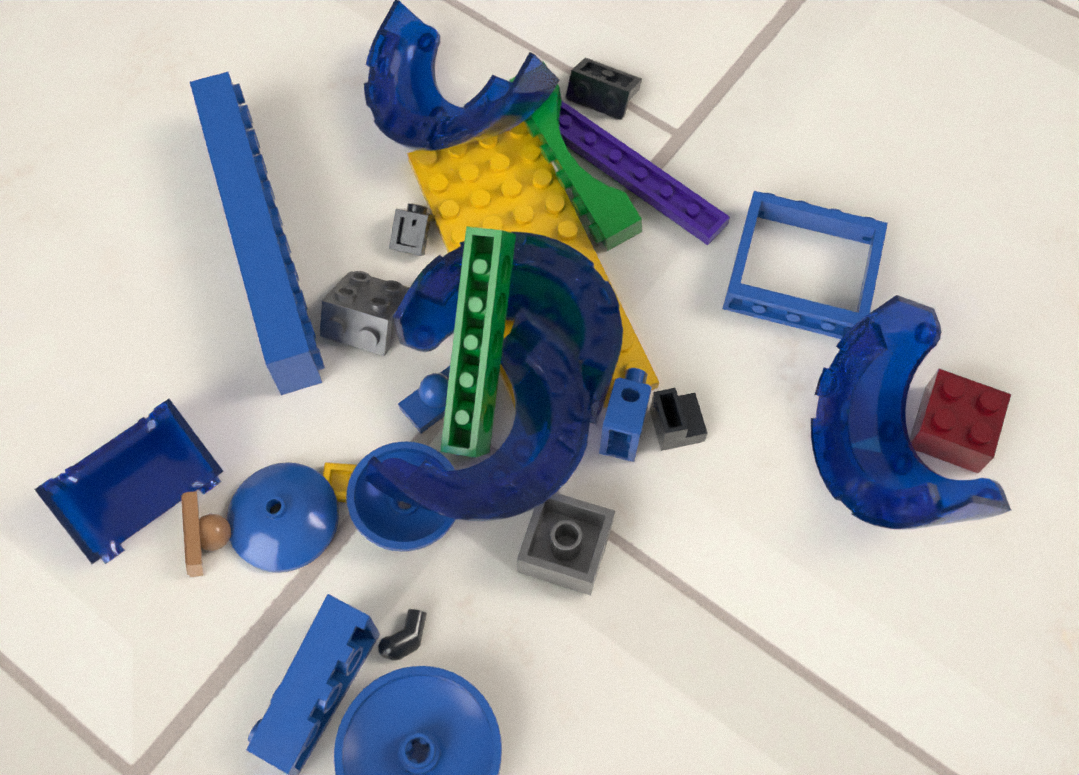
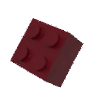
[907,369,1011,473]

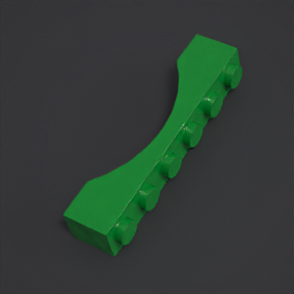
[508,61,642,251]

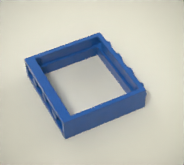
[722,191,888,344]

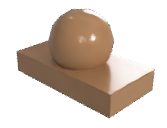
[181,491,231,577]

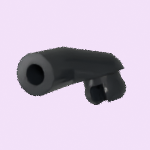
[378,609,427,661]

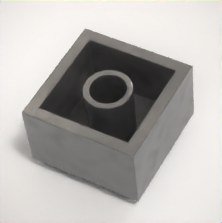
[517,488,615,595]

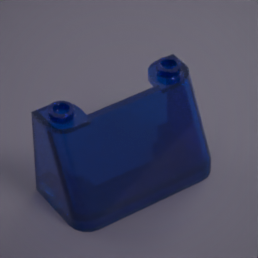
[34,398,224,564]

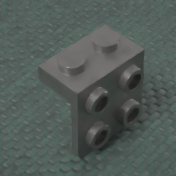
[320,271,412,356]

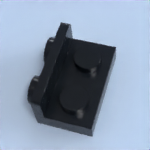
[565,57,642,120]

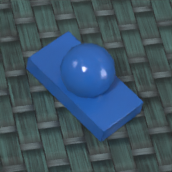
[398,366,450,434]

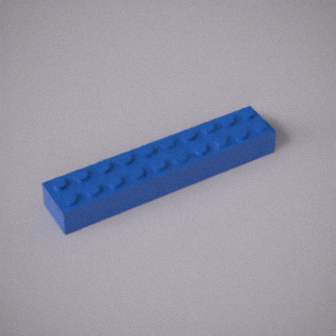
[189,72,325,395]

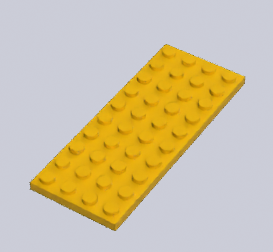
[407,115,659,437]

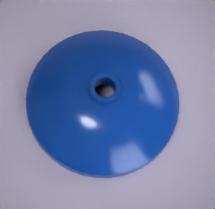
[346,441,462,552]
[226,462,339,573]

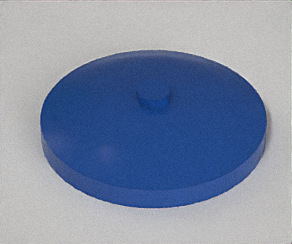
[334,666,502,775]

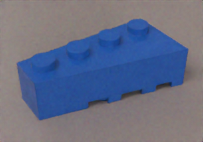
[246,594,380,775]

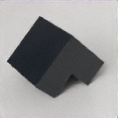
[650,387,708,451]

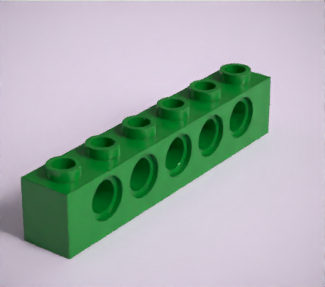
[440,226,516,458]

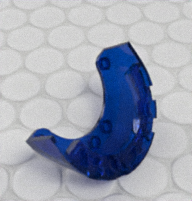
[364,0,560,151]
[393,232,623,425]
[811,295,1011,530]
[366,306,592,521]

